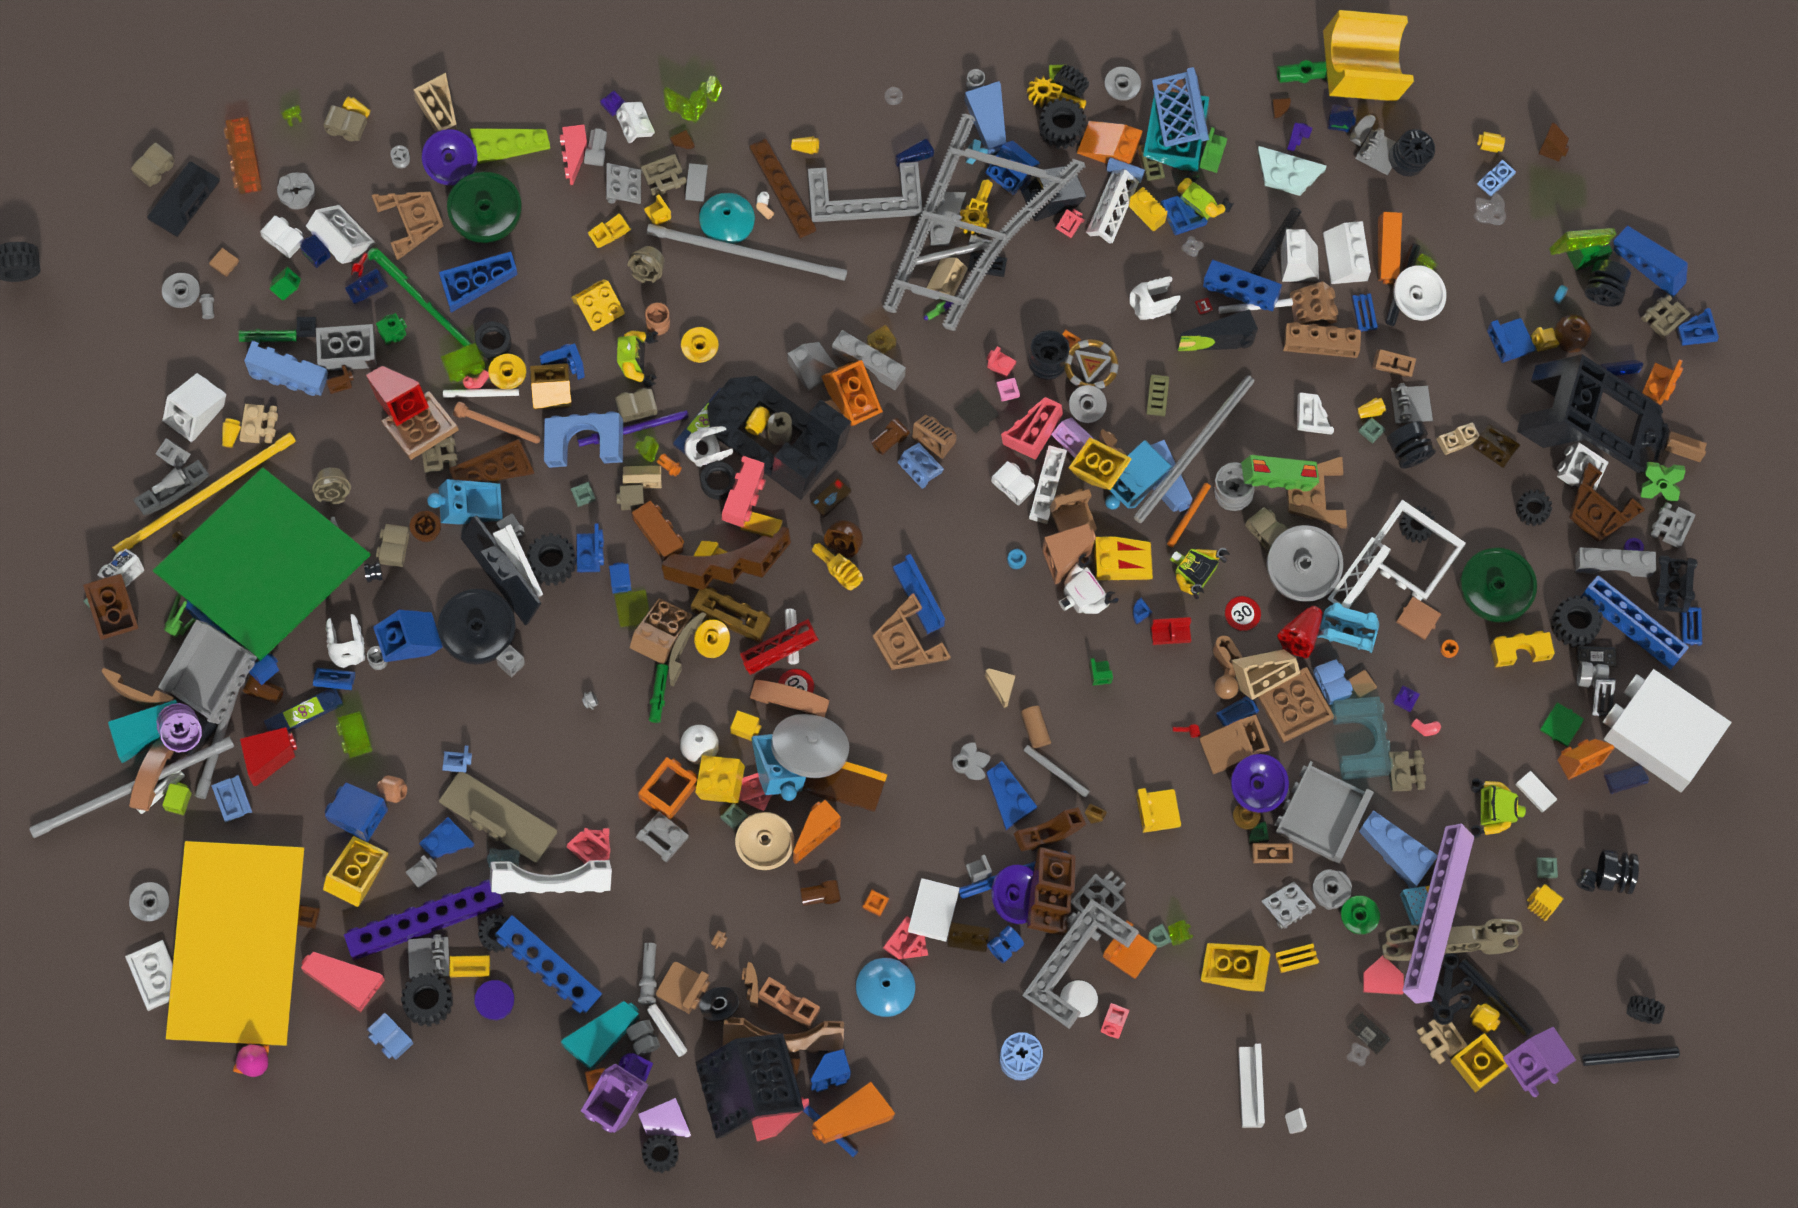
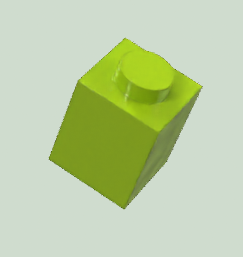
[162,783,192,815]

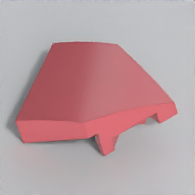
[739,773,772,811]
[567,828,610,863]
[882,916,928,960]
[1363,955,1404,995]

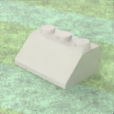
[306,205,375,264]
[1323,221,1371,284]

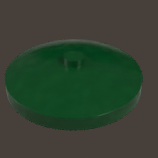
[447,172,522,243]
[1460,548,1537,622]

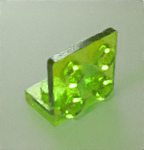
[664,86,708,123]

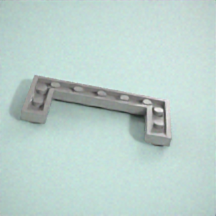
[808,162,923,222]
[1022,899,1139,1029]

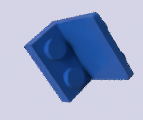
[1487,318,1536,363]
[539,343,585,380]
[577,523,604,572]

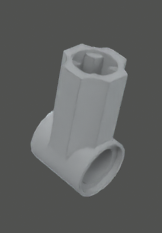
[584,128,607,166]

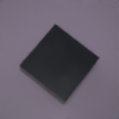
[296,317,316,337]

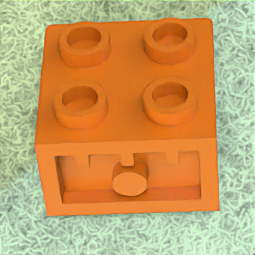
[1642,359,1683,405]
[1103,920,1157,979]

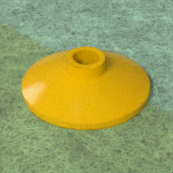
[681,327,719,363]
[488,354,526,390]
[694,619,730,658]

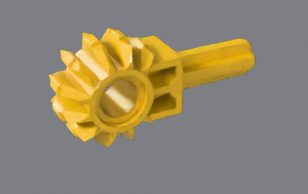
[1027,76,1086,109]
[959,180,993,235]
[812,543,863,590]

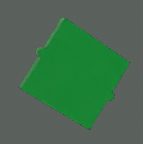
[1540,702,1584,747]

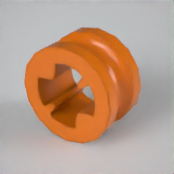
[1441,640,1459,658]

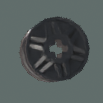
[1389,129,1435,177]
[1585,260,1631,307]
[1028,330,1070,380]
[1387,421,1436,469]
[1596,849,1639,894]

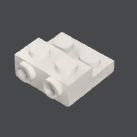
[1557,443,1608,491]

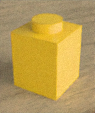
[731,710,762,741]

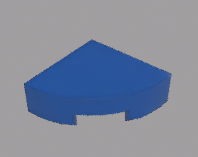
[1133,598,1152,625]

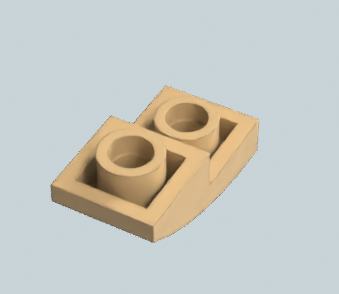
[1436,422,1480,455]

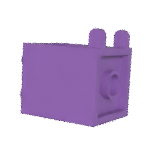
[1503,1027,1576,1097]
[581,1064,649,1133]

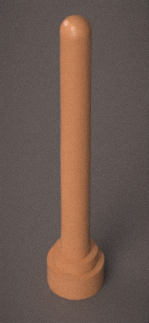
[453,402,541,443]

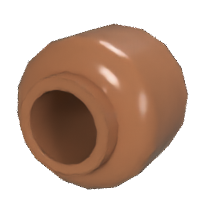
[376,775,407,803]

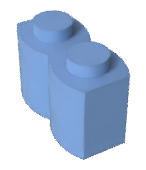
[1313,660,1353,705]
[367,1013,413,1060]

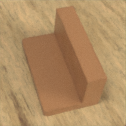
[1664,431,1707,462]

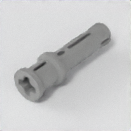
[638,943,657,1005]

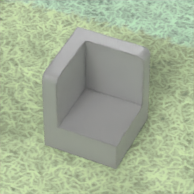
[965,855,992,883]

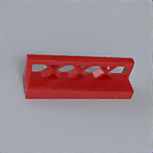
[740,619,819,675]

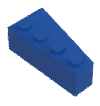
[1613,225,1688,298]
[439,252,517,313]

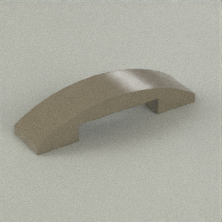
[669,612,706,687]

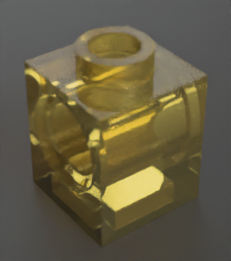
[867,325,896,354]

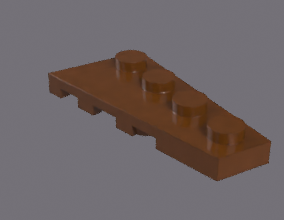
[449,439,534,482]

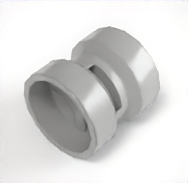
[966,69,985,91]
[367,646,388,670]

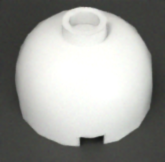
[680,725,719,764]

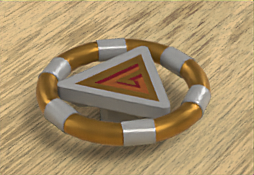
[1064,339,1119,389]

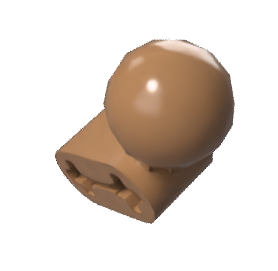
[1213,636,1242,699]

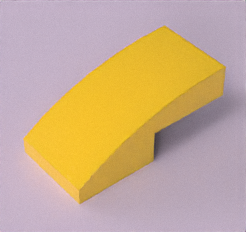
[588,213,631,248]

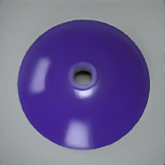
[422,129,477,185]
[1231,754,1289,813]
[991,865,1034,924]

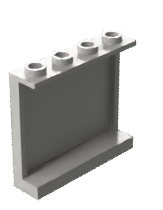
[158,620,257,724]
[1275,761,1374,864]

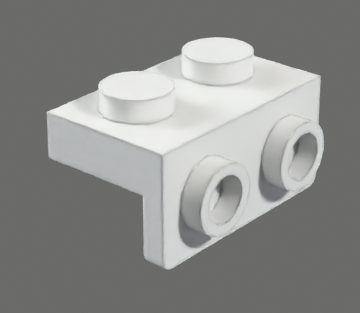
[616,102,655,143]

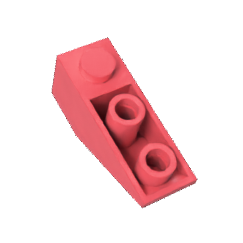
[560,125,587,185]
[752,1097,809,1141]

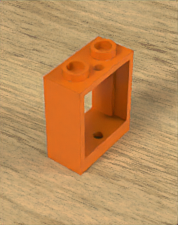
[638,757,698,820]

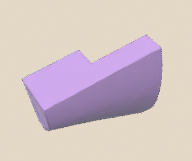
[638,1098,691,1137]

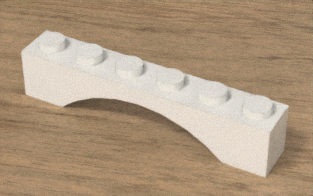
[490,860,612,894]

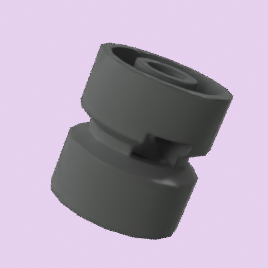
[626,1020,661,1056]

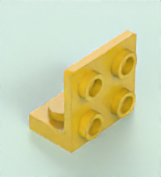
[571,279,625,331]
[1136,788,1181,833]

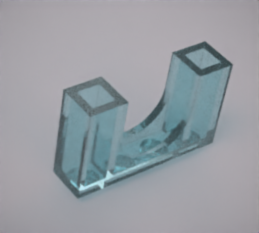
[1331,697,1393,780]

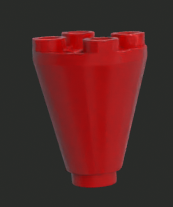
[1277,606,1323,658]

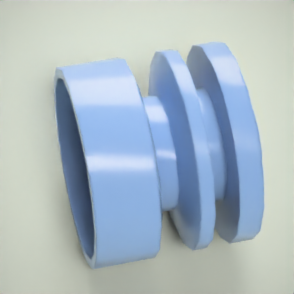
[999,1033,1043,1080]

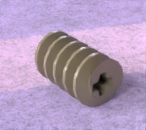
[768,412,792,445]

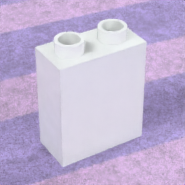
[1603,669,1732,792]

